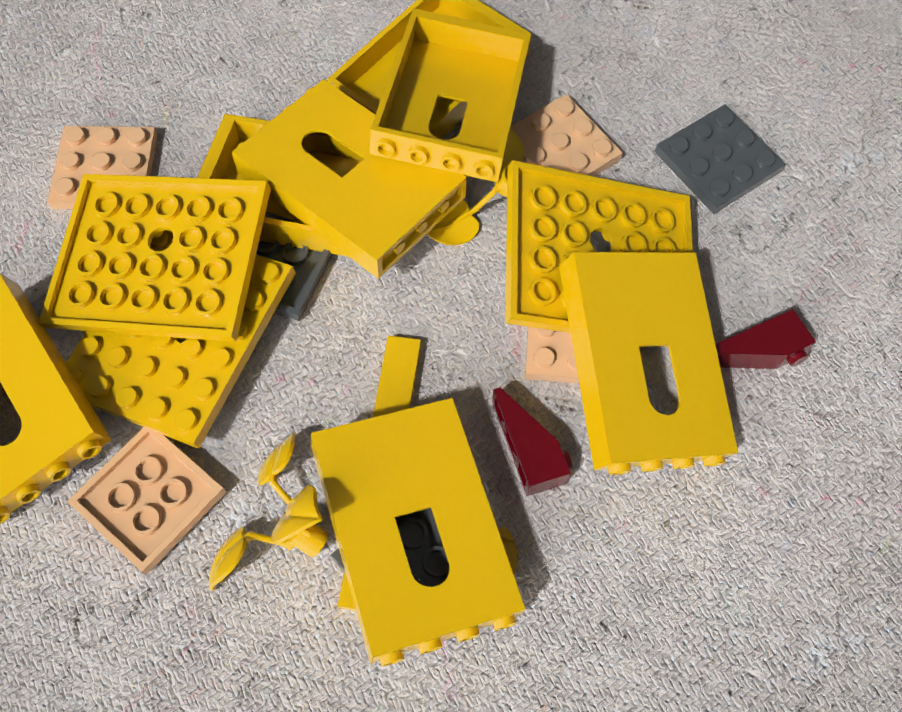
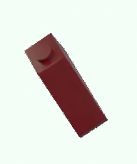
[715,309,816,369]
[492,387,573,496]

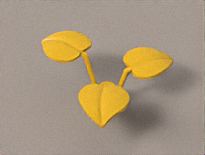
[427,128,524,246]
[209,433,328,592]

